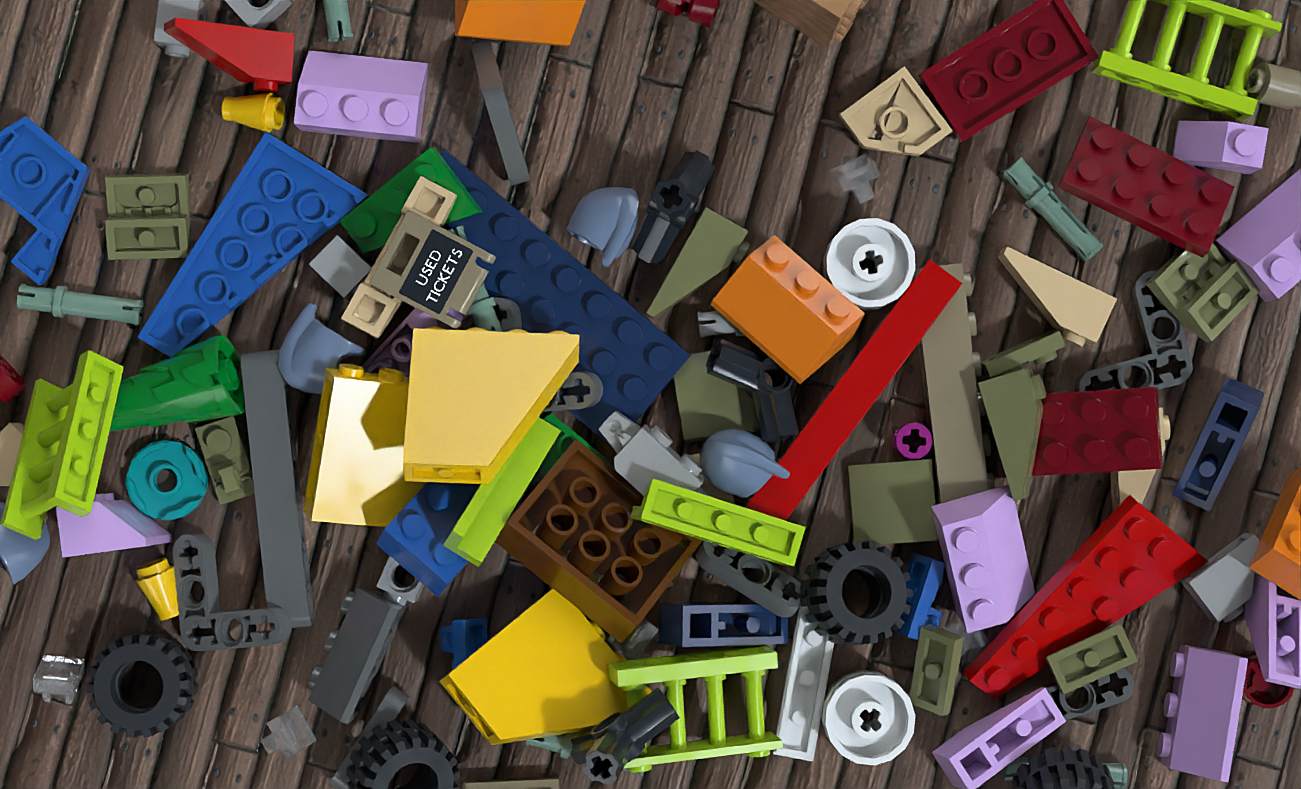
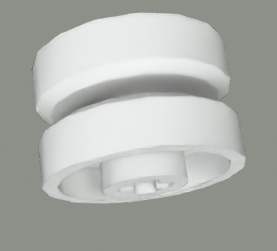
[822,218,915,311]
[821,670,915,765]

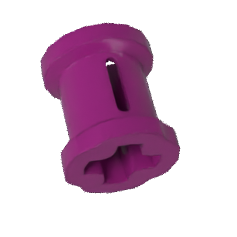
[892,423,932,459]

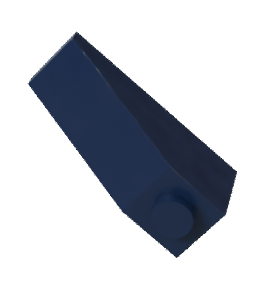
[1172,376,1264,512]
[659,602,788,647]

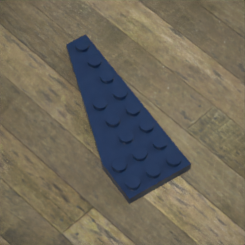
[440,149,691,448]

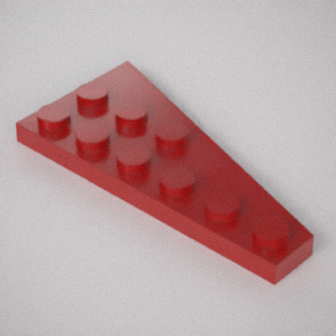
[963,495,1209,699]

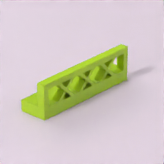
[443,417,561,567]
[630,478,806,566]

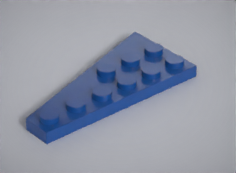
[138,132,370,358]

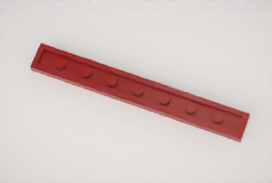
[745,259,963,521]

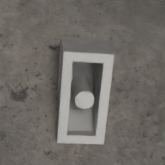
[1180,533,1259,623]

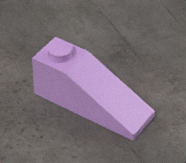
[1245,572,1301,689]
[932,687,1066,789]

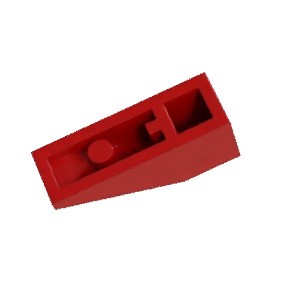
[164,17,295,92]

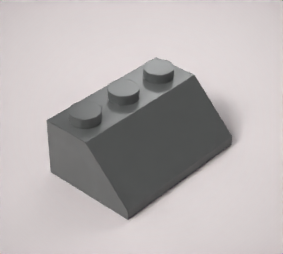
[307,586,407,725]

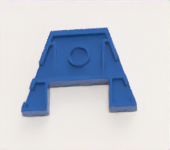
[0,116,91,286]

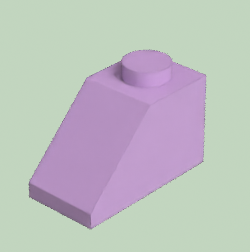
[1171,121,1269,174]

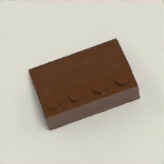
[494,439,703,643]

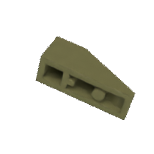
[646,207,750,320]
[978,368,1046,501]

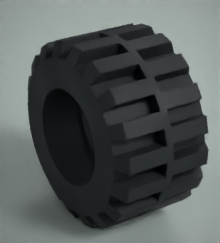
[800,541,913,645]
[86,632,198,738]
[346,719,460,789]
[1011,747,1115,789]

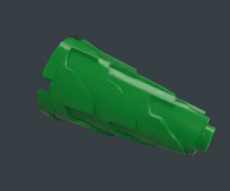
[110,335,246,431]

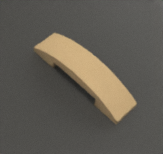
[341,176,457,339]

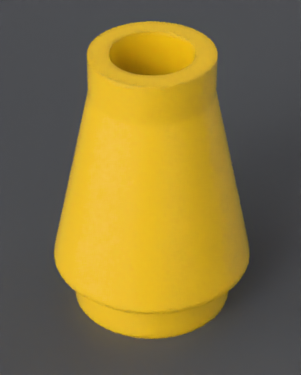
[222,93,285,133]
[135,558,179,621]

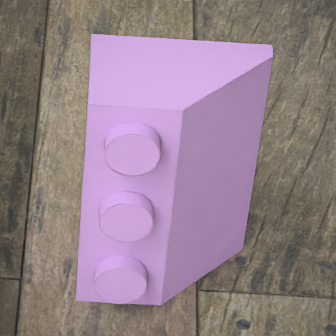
[294,51,429,143]
[1214,168,1301,302]
[931,484,1035,634]
[56,493,172,558]
[1157,644,1248,782]

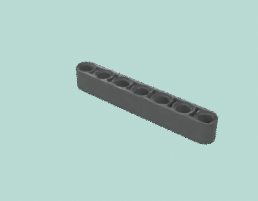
[241,349,314,631]

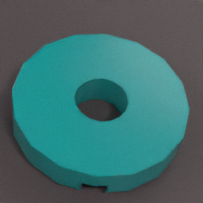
[126,440,209,521]

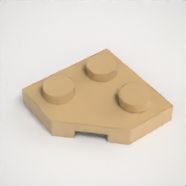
[839,66,952,157]

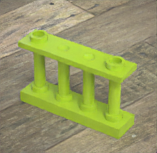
[1091,0,1283,121]
[0,350,124,540]
[608,645,783,772]

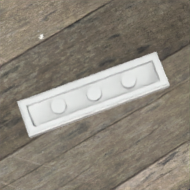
[772,606,834,761]

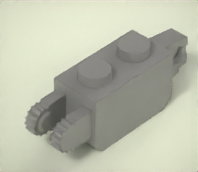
[599,411,710,496]

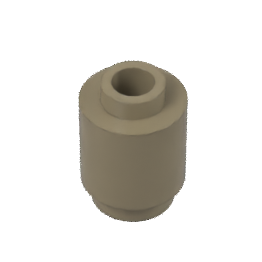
[1246,62,1301,110]

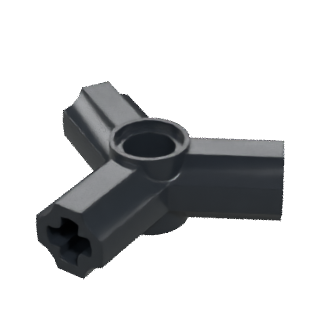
[632,151,715,265]
[706,339,799,443]
[570,687,680,785]

